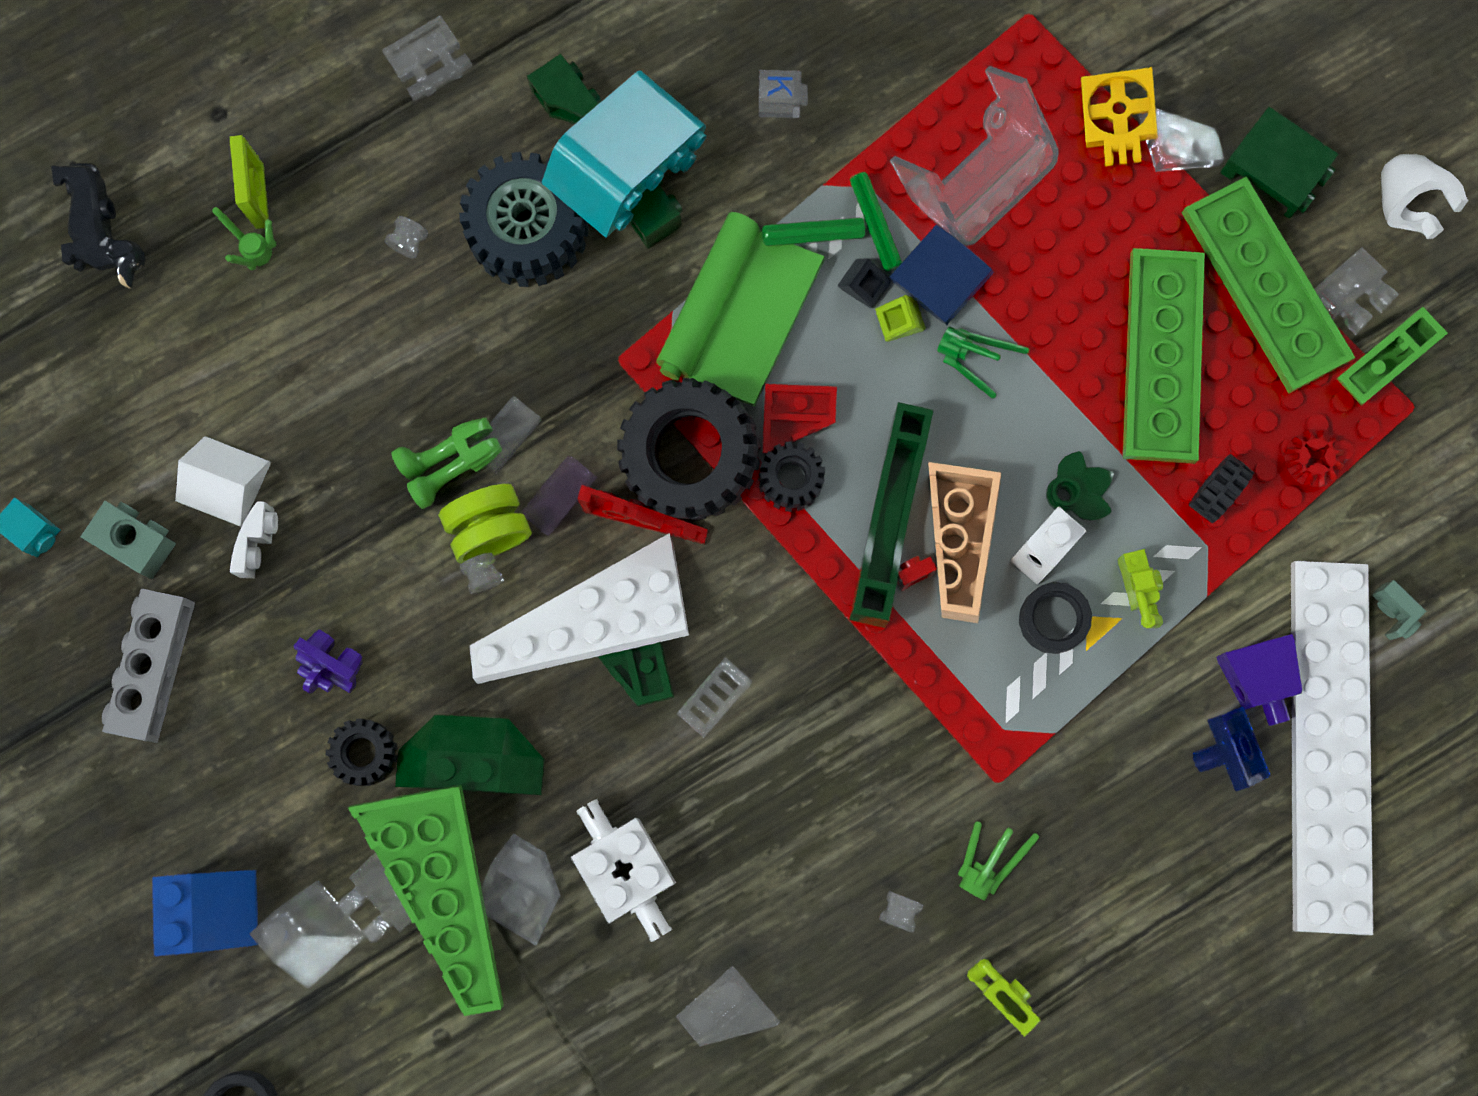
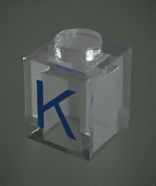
[759,70,808,118]

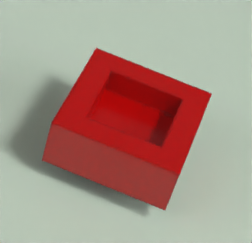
[897,556,937,591]

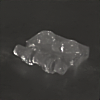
[382,15,472,101]

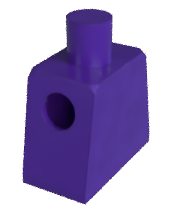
[1216,634,1302,726]

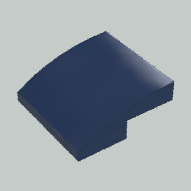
[890,224,994,325]

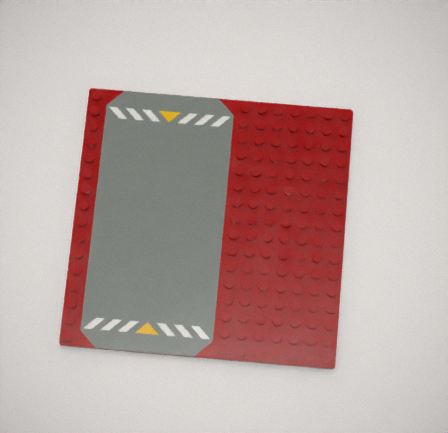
[618,14,1414,783]

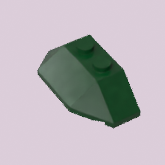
[395,715,545,795]

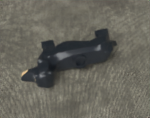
[51,161,146,288]

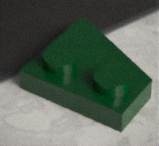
[597,642,674,707]

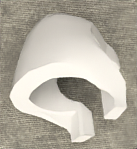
[1381,154,1468,239]

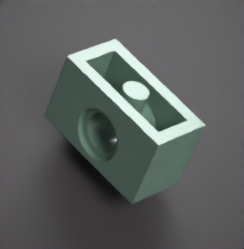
[80,501,176,579]

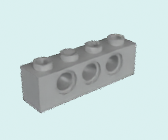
[102,589,195,743]

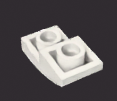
[230,502,278,578]

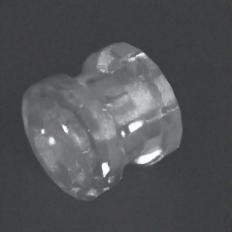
[385,216,429,258]
[459,553,504,594]
[879,891,924,933]

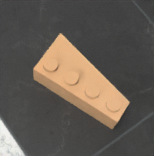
[928,462,1001,623]

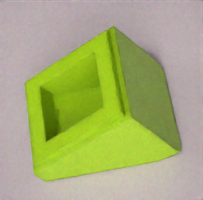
[875,295,926,342]

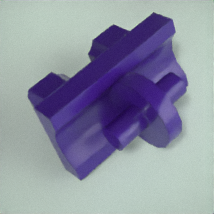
[294,629,363,694]

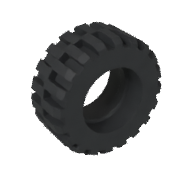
[617,378,761,520]

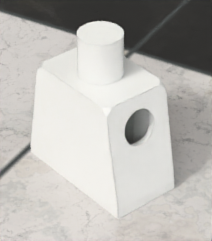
[1010,507,1086,585]

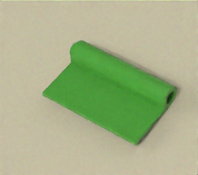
[656,212,825,407]

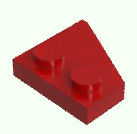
[762,384,837,454]

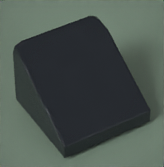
[838,258,892,308]

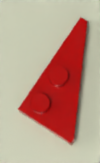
[577,485,708,544]

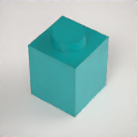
[0,497,61,558]

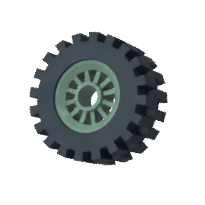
[459,152,589,287]

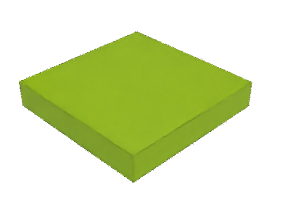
[230,135,269,229]

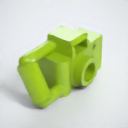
[1117,549,1163,629]
[967,959,1041,1036]

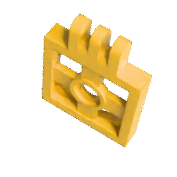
[1081,67,1158,166]

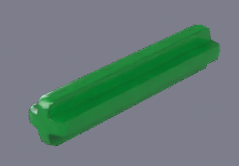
[850,172,902,272]
[762,217,866,246]

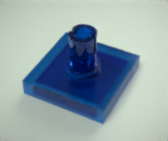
[1193,706,1271,792]

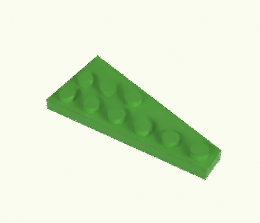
[348,785,504,1016]

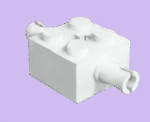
[571,799,676,942]

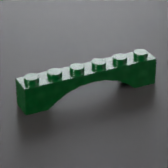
[527,54,683,249]
[849,402,934,628]

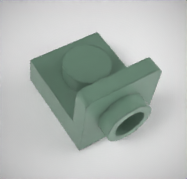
[1372,580,1427,640]

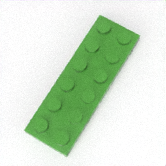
[1182,177,1356,393]
[1123,248,1205,464]

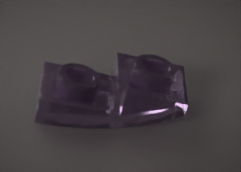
[521,455,598,536]

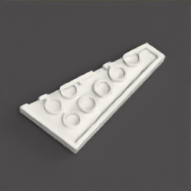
[470,533,689,684]

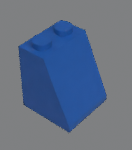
[152,870,259,956]

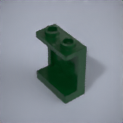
[1220,107,1339,219]

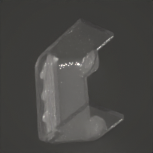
[890,66,1059,246]

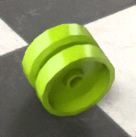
[438,484,532,564]

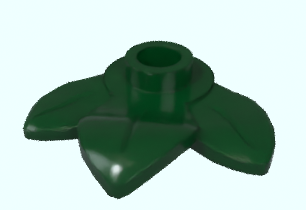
[1046,451,1114,521]

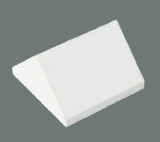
[176,436,271,527]

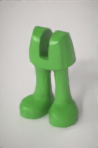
[391,418,503,509]

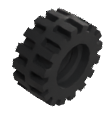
[1189,454,1254,523]

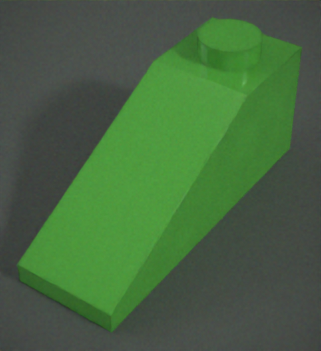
[1337,307,1448,405]

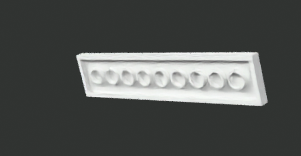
[1291,561,1373,935]

